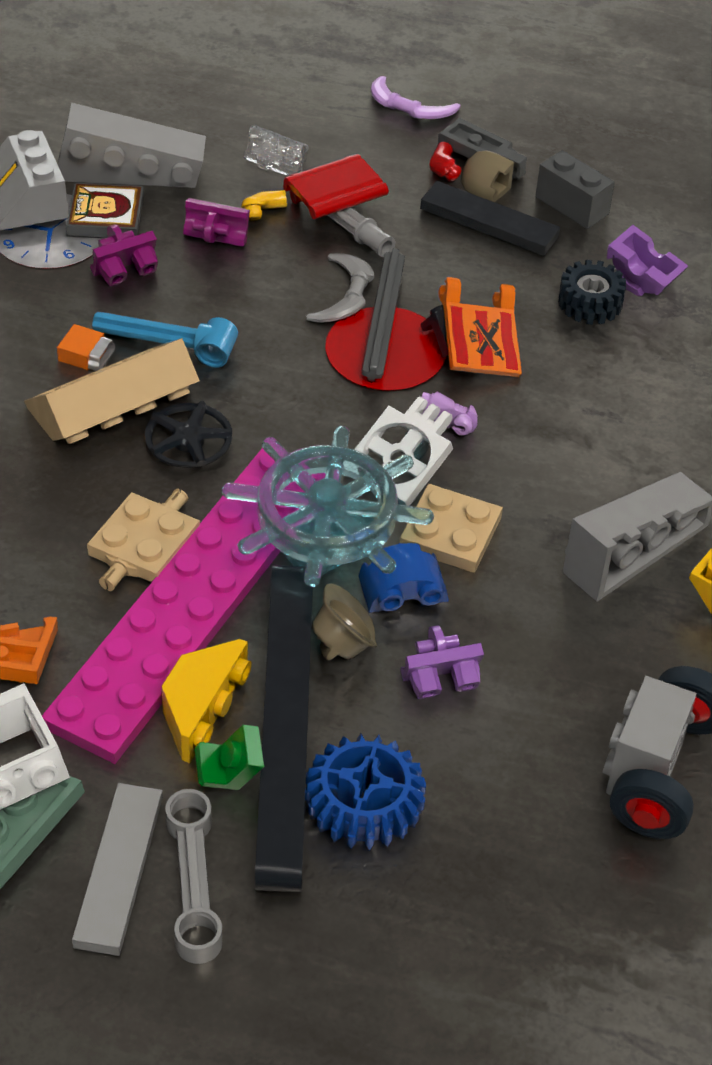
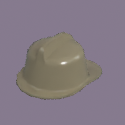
[312,583,377,660]

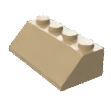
[24,338,200,444]

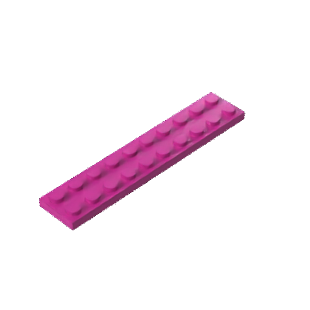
[42,445,333,764]

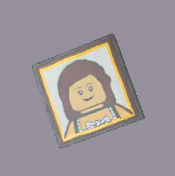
[66,183,144,238]

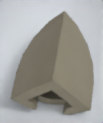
[461,150,514,202]

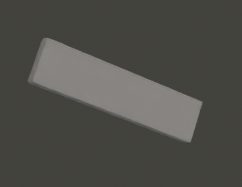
[72,783,163,956]

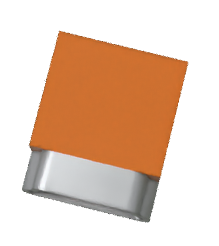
[57,324,115,371]

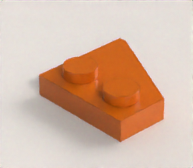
[0,617,58,684]

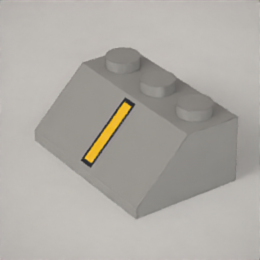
[0,130,69,230]

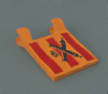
[438,277,522,377]

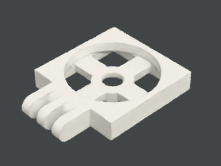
[343,396,453,509]

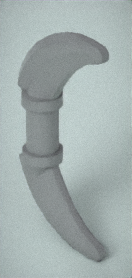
[306,253,375,322]

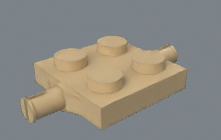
[87,489,200,591]

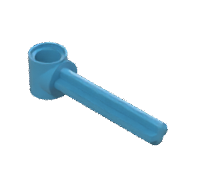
[92,312,238,368]

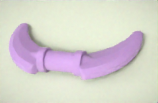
[371,76,460,119]

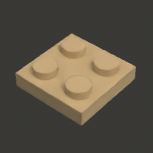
[400,483,503,573]

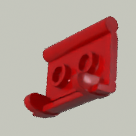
[284,154,389,219]

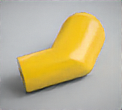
[241,190,287,221]

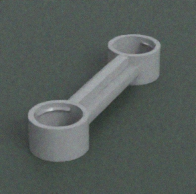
[165,789,222,964]

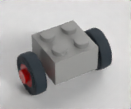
[603,666,712,839]

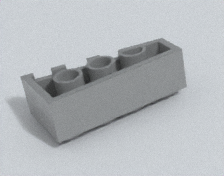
[58,102,206,188]
[563,472,712,602]

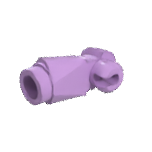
[422,391,478,436]

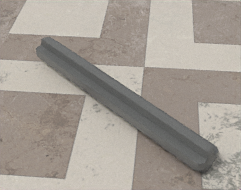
[361,248,405,382]

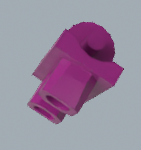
[183,198,250,247]
[90,224,158,287]

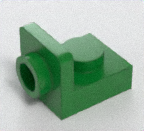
[194,724,264,790]

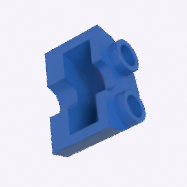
[358,543,449,613]

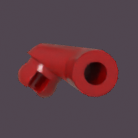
[429,142,462,182]

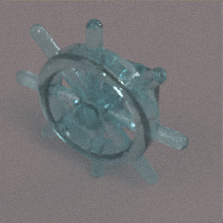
[222,426,434,587]

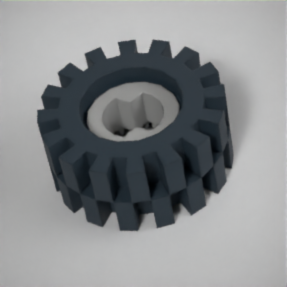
[558,260,626,325]

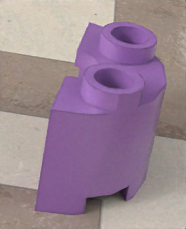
[607,225,688,296]

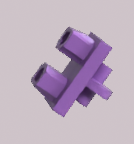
[400,625,484,699]

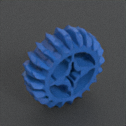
[305,733,426,851]

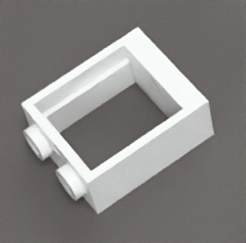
[0,683,70,810]

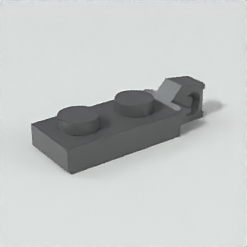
[438,118,527,180]

